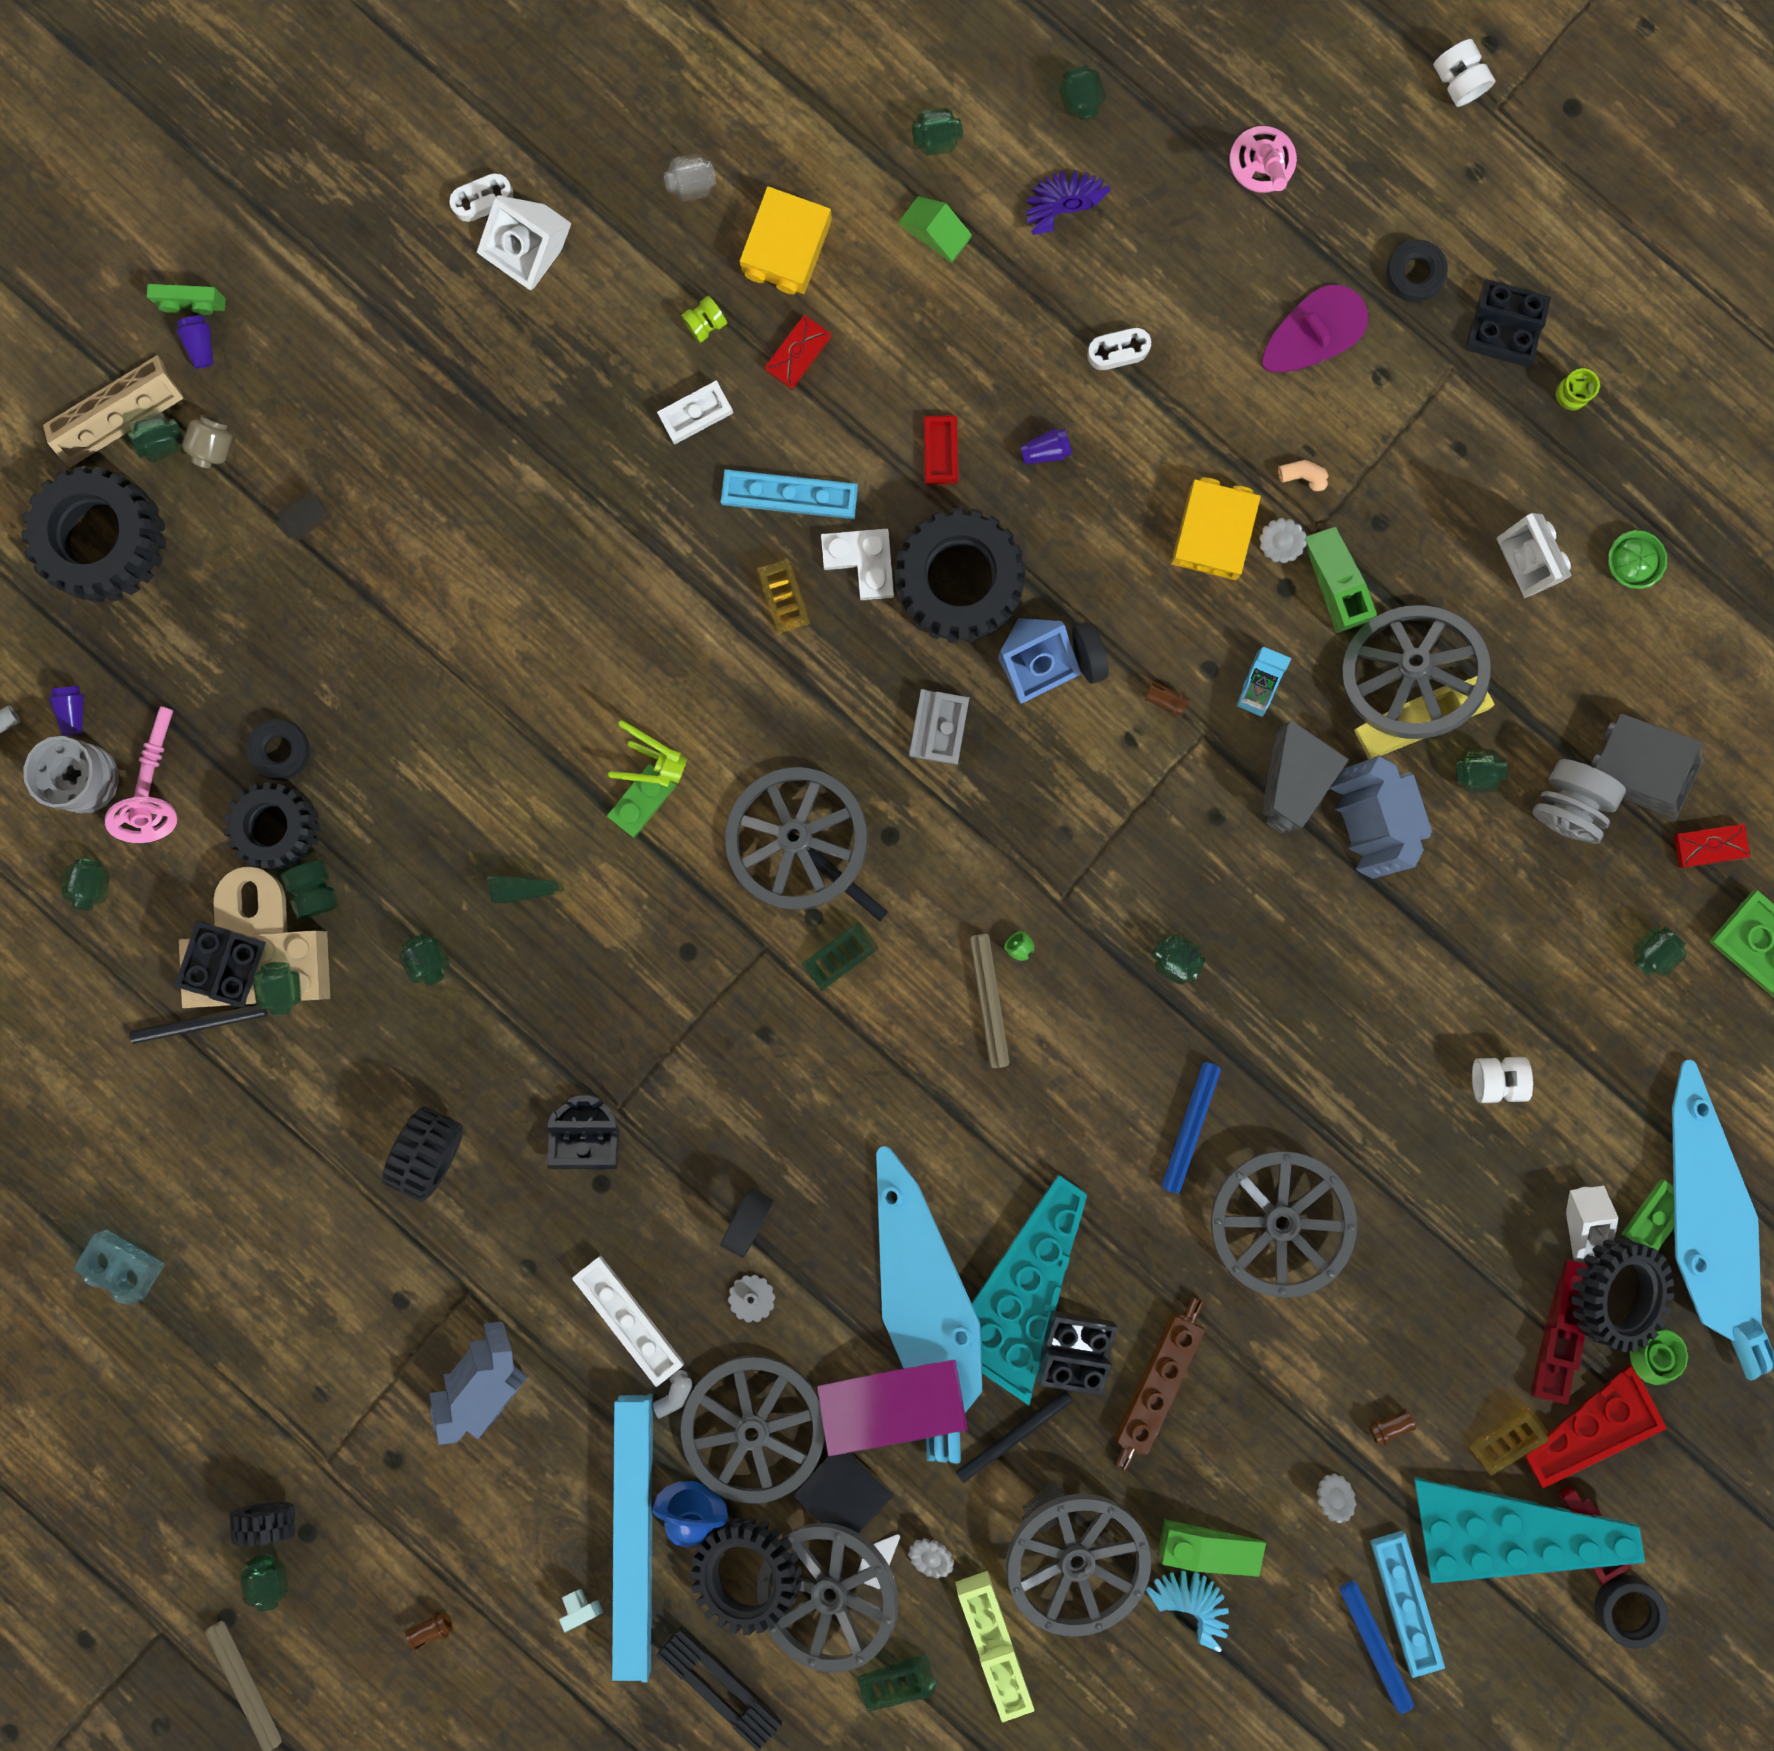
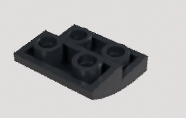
[1465,279,1551,368]
[174,920,266,1008]
[1038,1311,1118,1395]
[794,1452,895,1534]

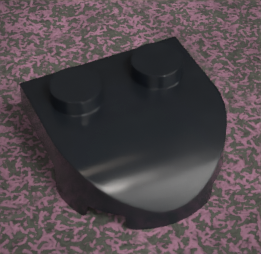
[547,1095,619,1169]

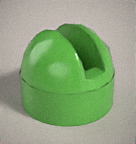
[1004,931,1035,961]

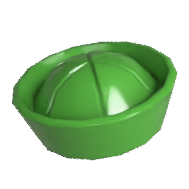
[1608,530,1667,589]
[1630,1326,1688,1385]

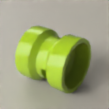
[681,296,727,343]
[1556,368,1600,411]

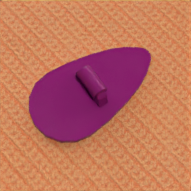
[1262,285,1368,373]

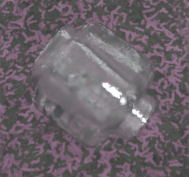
[664,153,716,202]

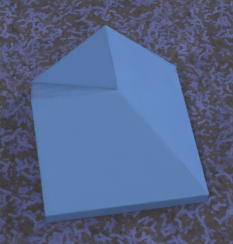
[998,618,1081,704]

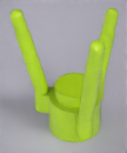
[608,720,687,787]

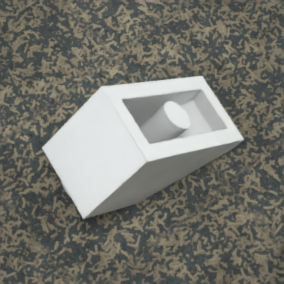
[1566,1186,1618,1264]

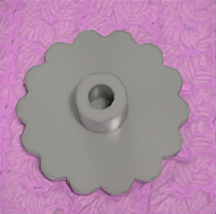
[1259,518,1307,563]
[728,1275,776,1323]
[1317,1473,1357,1523]
[908,1538,954,1579]

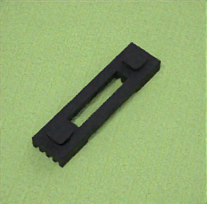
[657,1626,782,1751]

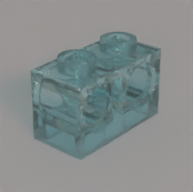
[73,1230,165,1305]

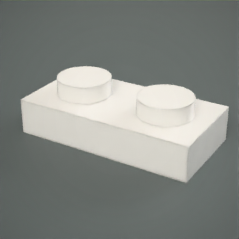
[657,380,733,445]

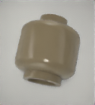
[182,415,233,468]

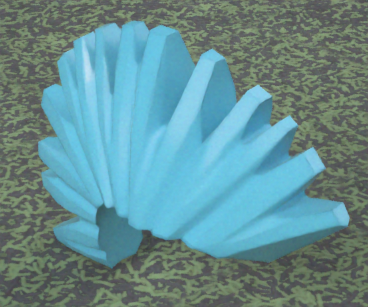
[1145,1571,1229,1652]

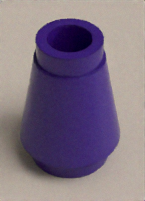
[176,316,214,369]
[1020,428,1072,465]
[49,686,84,736]

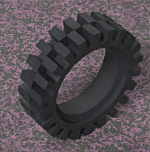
[1572,1238,1674,1352]
[690,1518,802,1635]

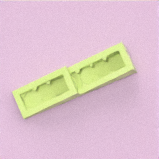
[955,1571,1034,1722]

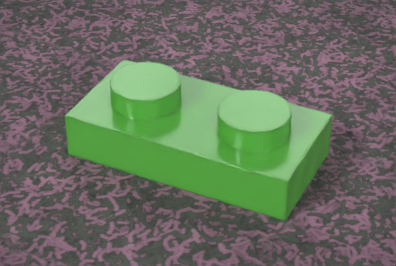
[147,284,226,315]
[607,764,677,838]
[1621,1179,1675,1250]

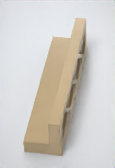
[43,355,183,468]

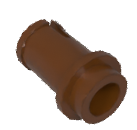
[1145,681,1190,717]
[1369,1409,1416,1446]
[406,1612,453,1651]

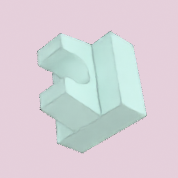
[559,1589,604,1633]

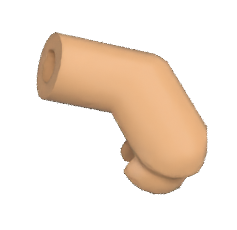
[1278,460,1329,491]

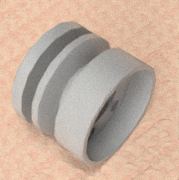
[23,736,119,814]
[1532,759,1626,844]

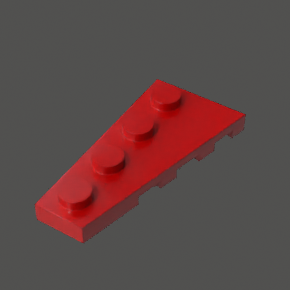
[1523,1364,1667,1488]

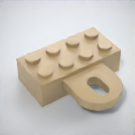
[179,867,331,1008]

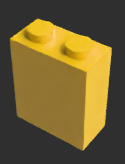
[740,186,832,295]
[1171,477,1261,581]

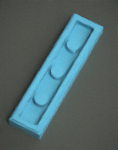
[721,469,858,519]
[1370,1531,1445,1678]

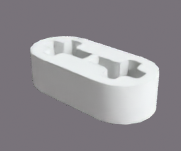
[450,173,513,222]
[1087,328,1151,370]

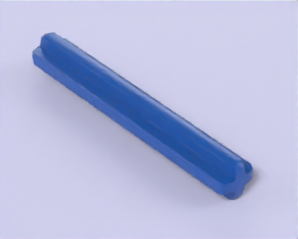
[1162,1062,1221,1193]
[1339,1580,1414,1714]

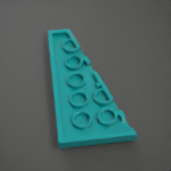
[971,1174,1087,1405]
[1414,1476,1645,1584]

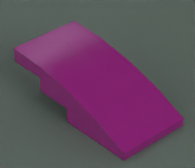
[817,1360,968,1456]

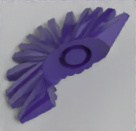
[1026,171,1111,235]

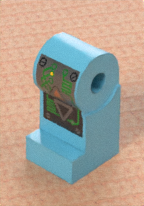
[1237,647,1291,717]

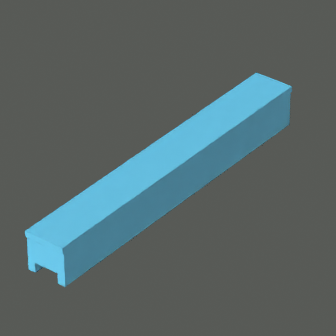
[612,1394,653,1682]

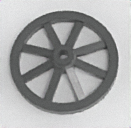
[1343,605,1491,739]
[725,767,868,910]
[1210,1151,1357,1298]
[681,1355,825,1503]
[1006,1494,1151,1636]
[757,1523,899,1672]

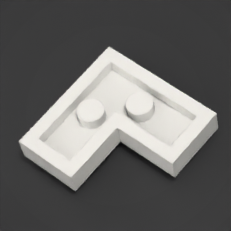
[821,529,894,600]

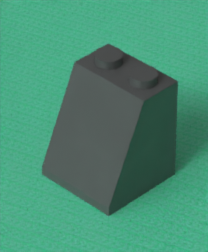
[1591,714,1704,821]
[1262,720,1349,833]

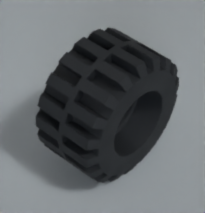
[223,782,320,870]
[382,1106,463,1202]

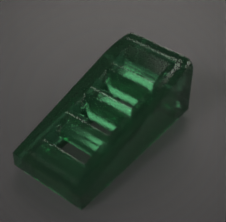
[487,875,564,905]
[802,921,879,991]
[857,1654,936,1712]

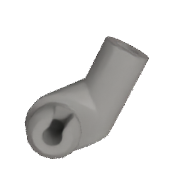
[652,1370,692,1419]

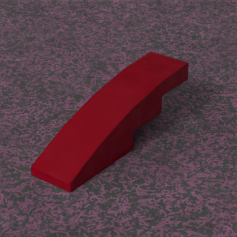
[1530,1260,1588,1405]

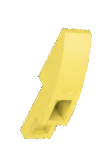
[1354,676,1495,759]

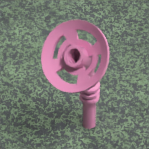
[1229,126,1297,193]
[105,706,177,843]

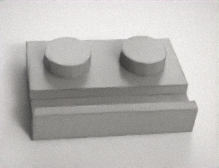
[909,689,970,765]

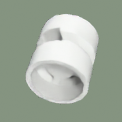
[1433,39,1496,107]
[1472,1057,1533,1103]

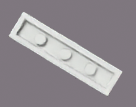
[572,1255,685,1387]

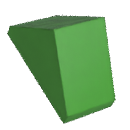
[898,196,972,263]

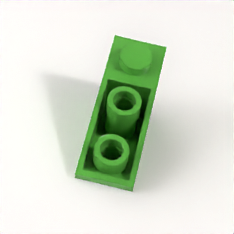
[1305,527,1377,633]

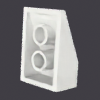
[1496,513,1572,599]

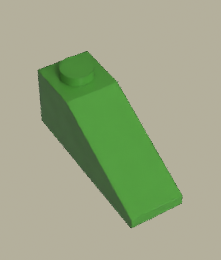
[1157,1519,1266,1577]

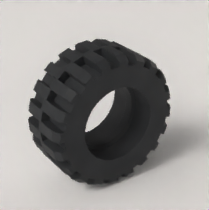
[21,466,166,603]
[895,507,1026,644]

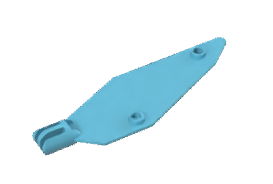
[1672,1060,1774,1381]
[876,1146,982,1463]

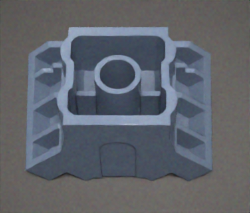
[1330,756,1432,879]
[429,1321,528,1445]

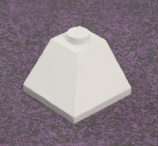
[477,195,571,290]

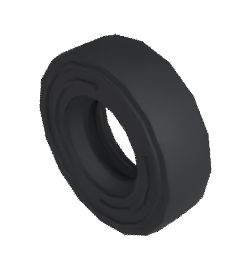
[1386,239,1448,302]
[1072,622,1109,684]
[247,719,310,780]

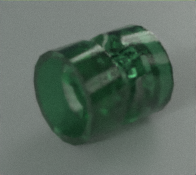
[280,860,339,920]

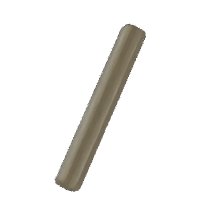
[969,934,1010,1068]
[205,1621,282,1751]

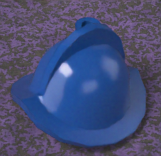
[653,1481,728,1547]

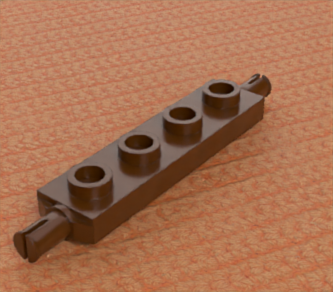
[1114,1296,1205,1472]

